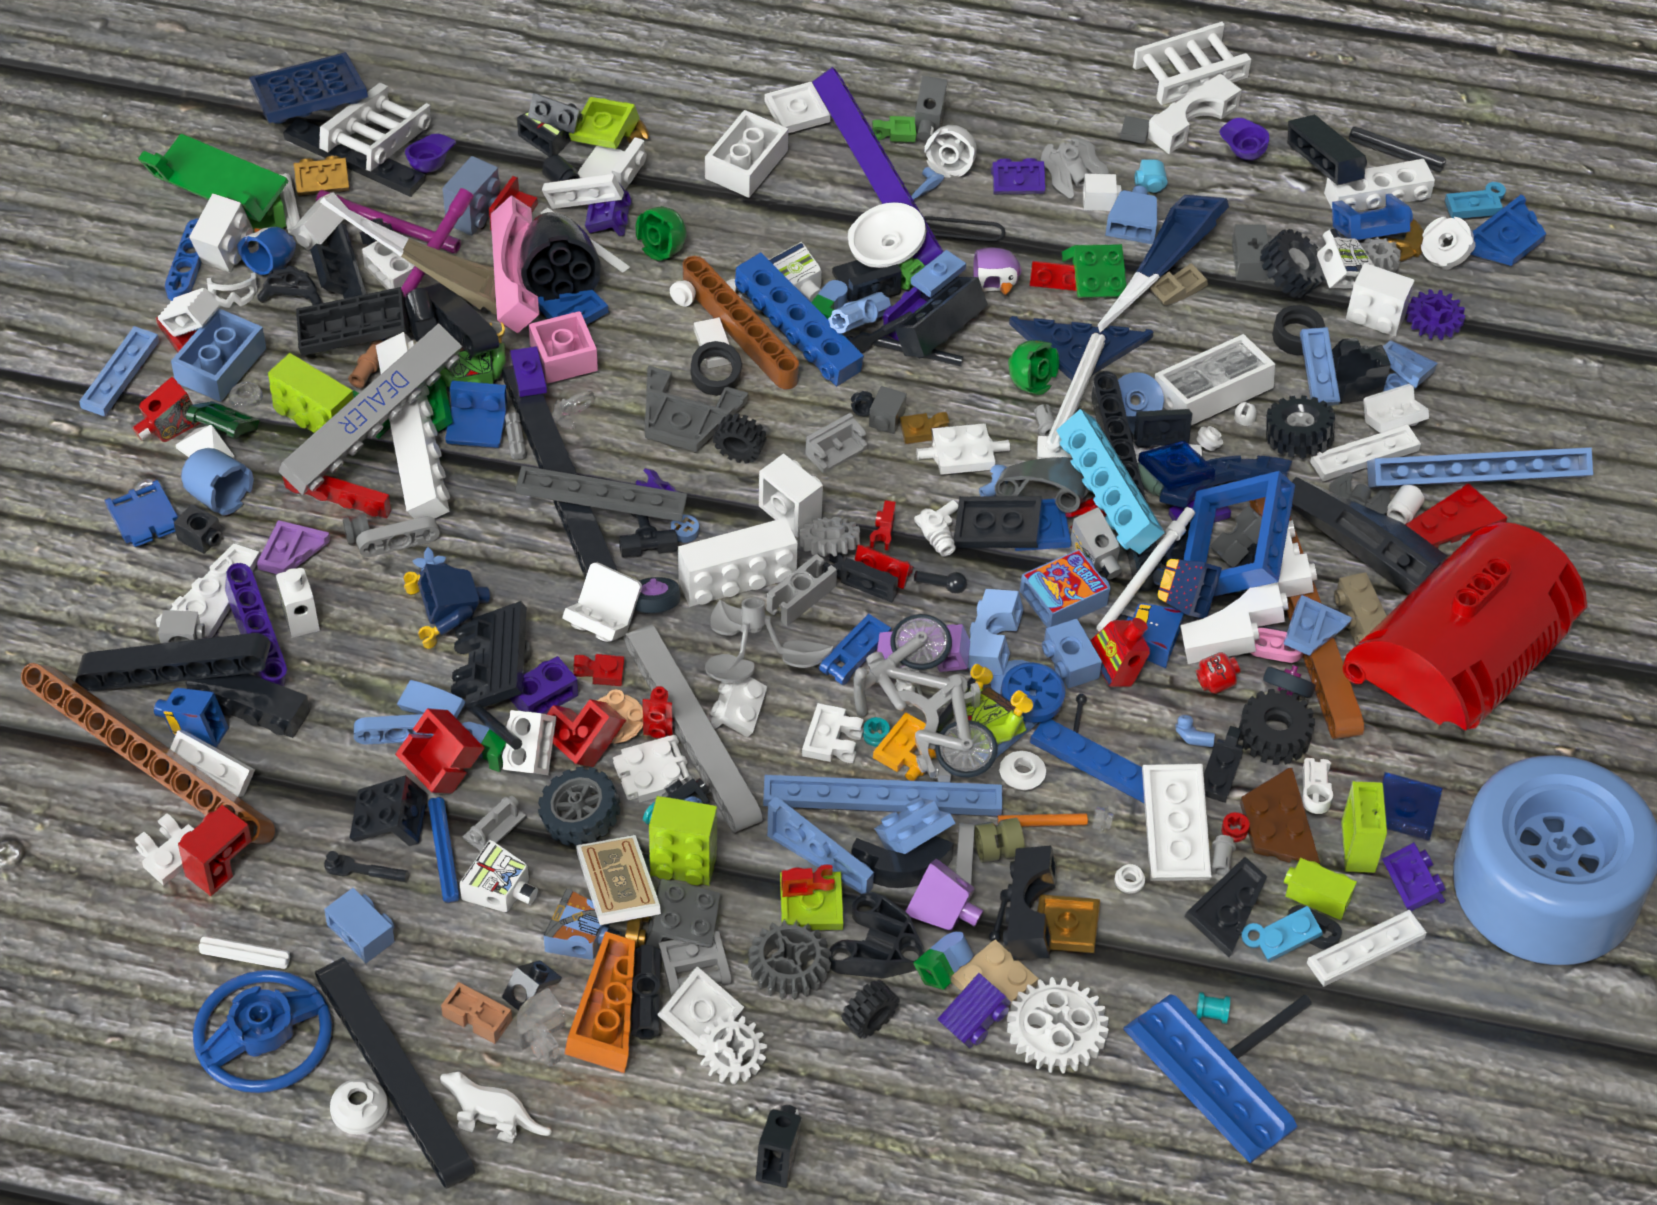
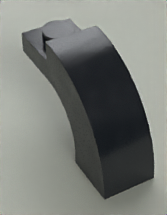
[851,836,954,888]

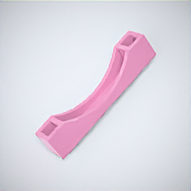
[491,195,539,333]

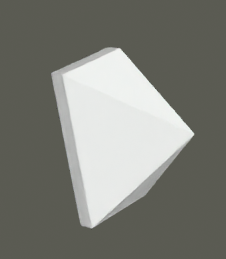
[176,425,235,459]

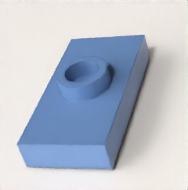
[911,250,966,298]

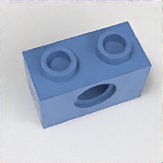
[1042,618,1102,689]

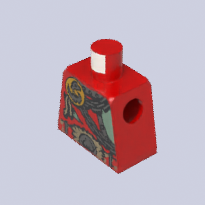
[132,376,201,442]

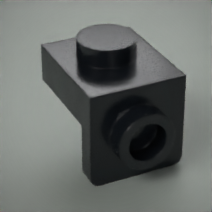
[662,774,710,804]

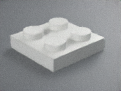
[765,82,830,133]
[657,967,744,1056]

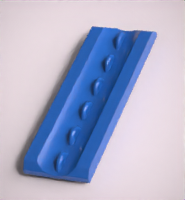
[1123,994,1297,1163]

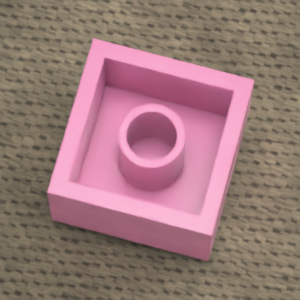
[529,311,598,384]

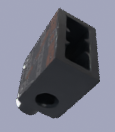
[755,1105,802,1188]

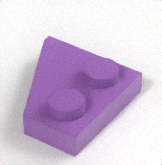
[257,520,330,574]

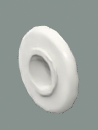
[999,751,1046,791]

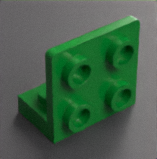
[1062,244,1126,298]

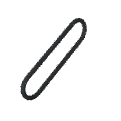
[924,216,1006,242]

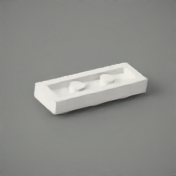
[542,174,624,209]
[170,730,255,797]

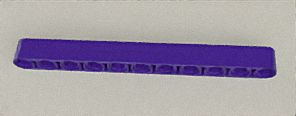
[812,67,944,266]

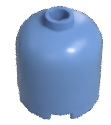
[181,447,254,516]

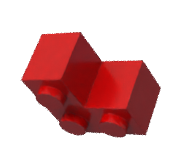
[546,699,627,767]
[178,805,251,896]

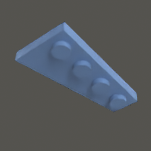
[767,795,874,894]

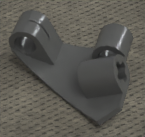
[995,457,1089,513]

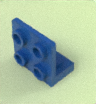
[445,381,508,448]

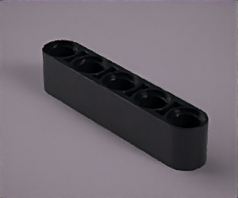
[423,282,499,357]

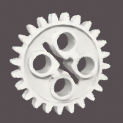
[1007,977,1109,1073]

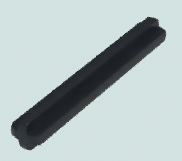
[1349,126,1446,172]

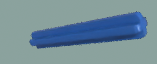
[428,797,459,903]

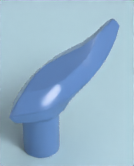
[911,167,944,200]

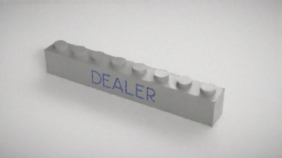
[279,323,462,495]

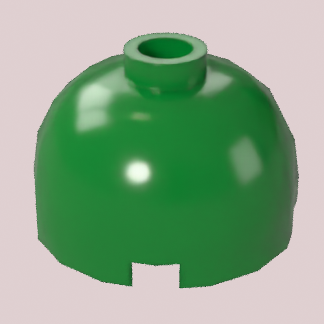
[635,206,687,261]
[1008,340,1059,395]

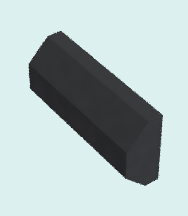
[296,287,410,356]

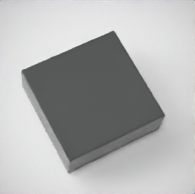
[1120,116,1150,144]

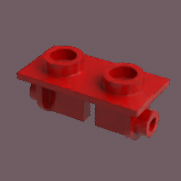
[1030,261,1077,291]
[854,544,914,589]
[642,686,673,738]

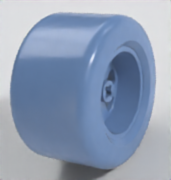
[1453,755,1657,965]

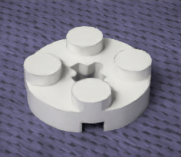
[1421,217,1475,270]

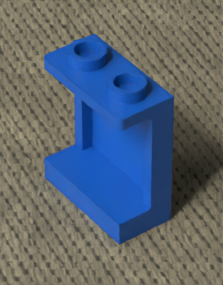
[1332,193,1413,240]

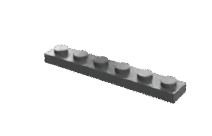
[516,466,687,522]

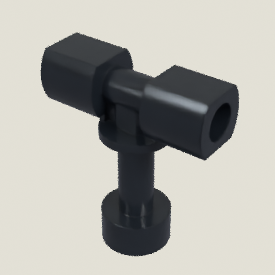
[619,513,678,557]

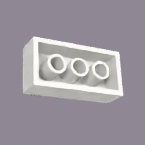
[678,518,797,607]

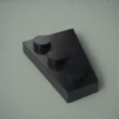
[1184,857,1267,958]

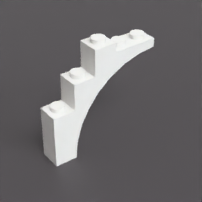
[1180,520,1317,664]

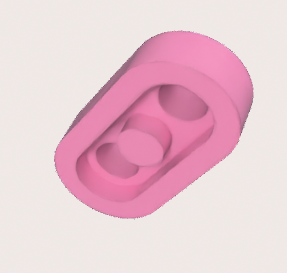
[1250,628,1303,663]

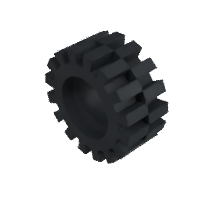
[713,413,767,464]
[841,980,900,1039]

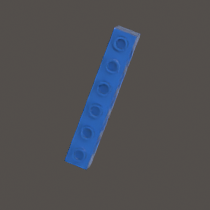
[735,252,864,387]

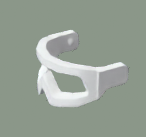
[207,273,257,308]

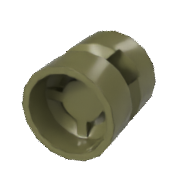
[974,818,1025,863]

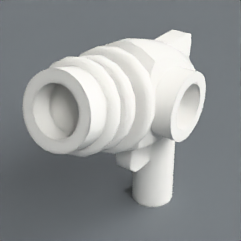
[914,500,958,556]

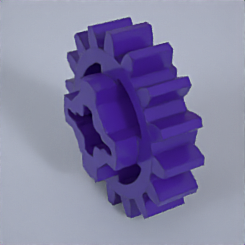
[1406,289,1465,340]

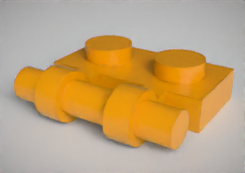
[873,712,937,781]

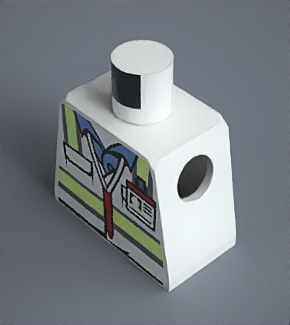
[460,840,538,912]

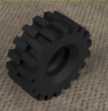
[1239,689,1315,765]

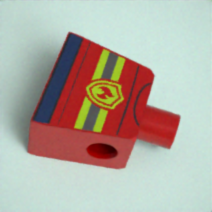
[1090,618,1150,687]

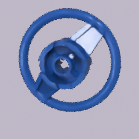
[193,970,332,1093]

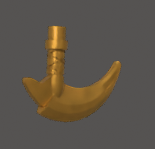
[1371,218,1424,261]

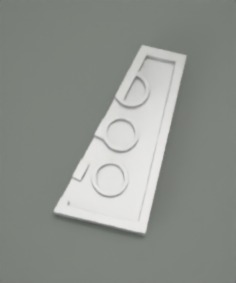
[156,544,260,639]

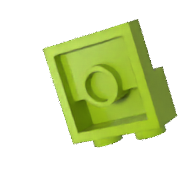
[569,97,640,149]

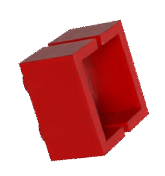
[395,708,485,793]

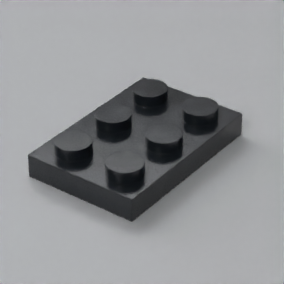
[954,496,1043,548]

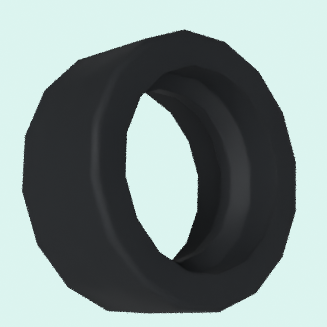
[1272,305,1325,355]
[690,341,742,396]

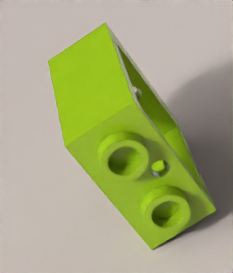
[1341,781,1387,873]

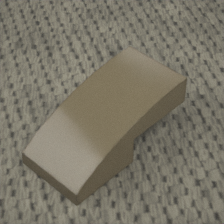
[1149,263,1208,305]

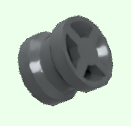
[342,512,369,544]

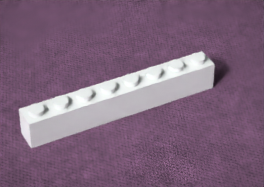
[376,332,450,519]

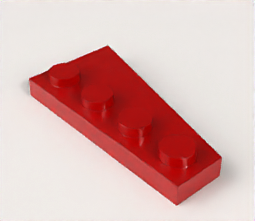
[1405,483,1508,548]

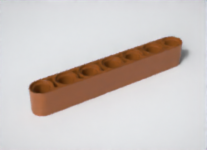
[683,256,799,389]

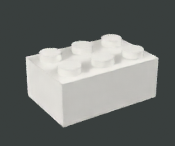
[705,110,788,197]

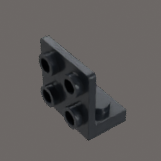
[832,260,902,302]
[1127,409,1192,448]
[349,775,427,846]

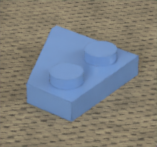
[1383,340,1438,388]
[1283,595,1352,656]

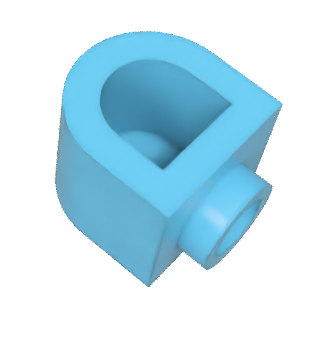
[1134,160,1168,193]

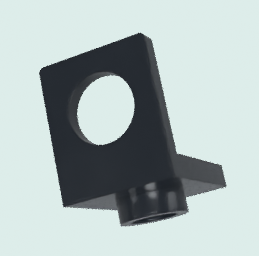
[502,960,562,1015]

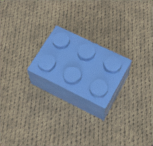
[171,308,266,402]

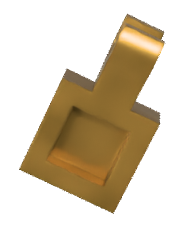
[900,412,949,444]

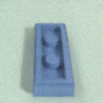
[1300,327,1340,406]

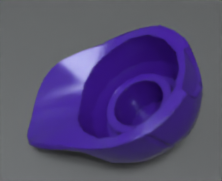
[1219,118,1269,160]
[405,134,456,174]

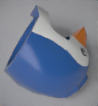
[237,227,296,275]

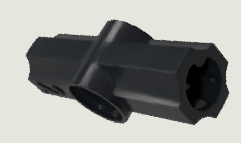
[632,945,661,1040]

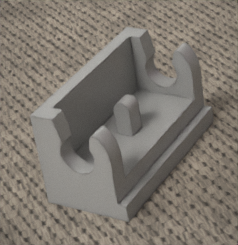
[805,413,867,474]

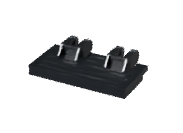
[451,601,527,708]

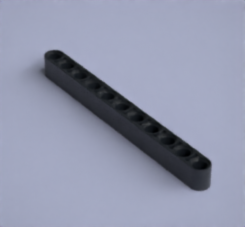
[502,365,617,580]

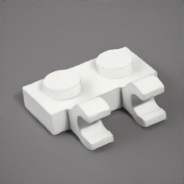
[802,703,863,763]
[134,814,194,886]

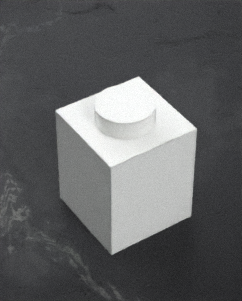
[1083,174,1121,211]

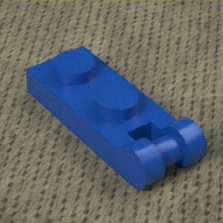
[819,614,891,685]

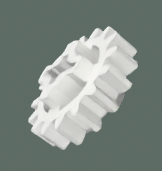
[697,1014,767,1084]

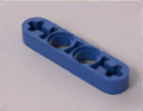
[165,219,202,301]

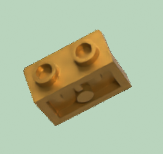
[294,156,349,196]

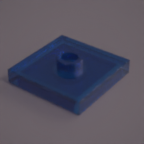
[1138,441,1216,490]
[1375,772,1443,840]

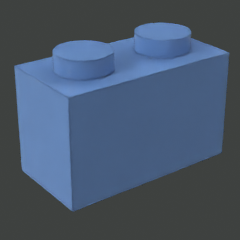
[324,888,395,963]

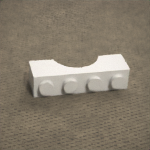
[1148,74,1242,154]

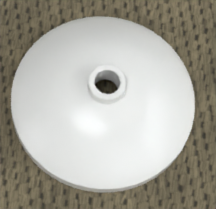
[849,203,926,268]

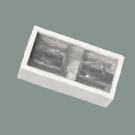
[1155,334,1275,425]

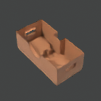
[441,982,512,1044]

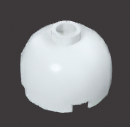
[924,125,977,178]

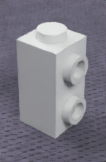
[290,192,348,250]

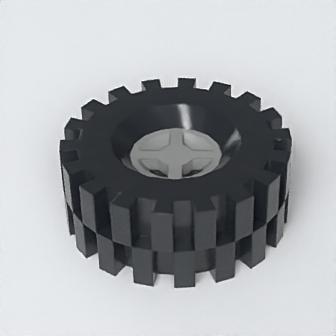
[1260,229,1326,298]
[1266,395,1335,458]

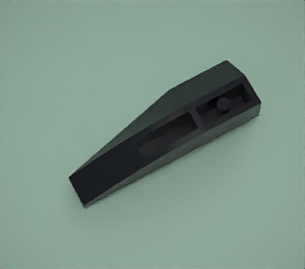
[1291,477,1448,595]

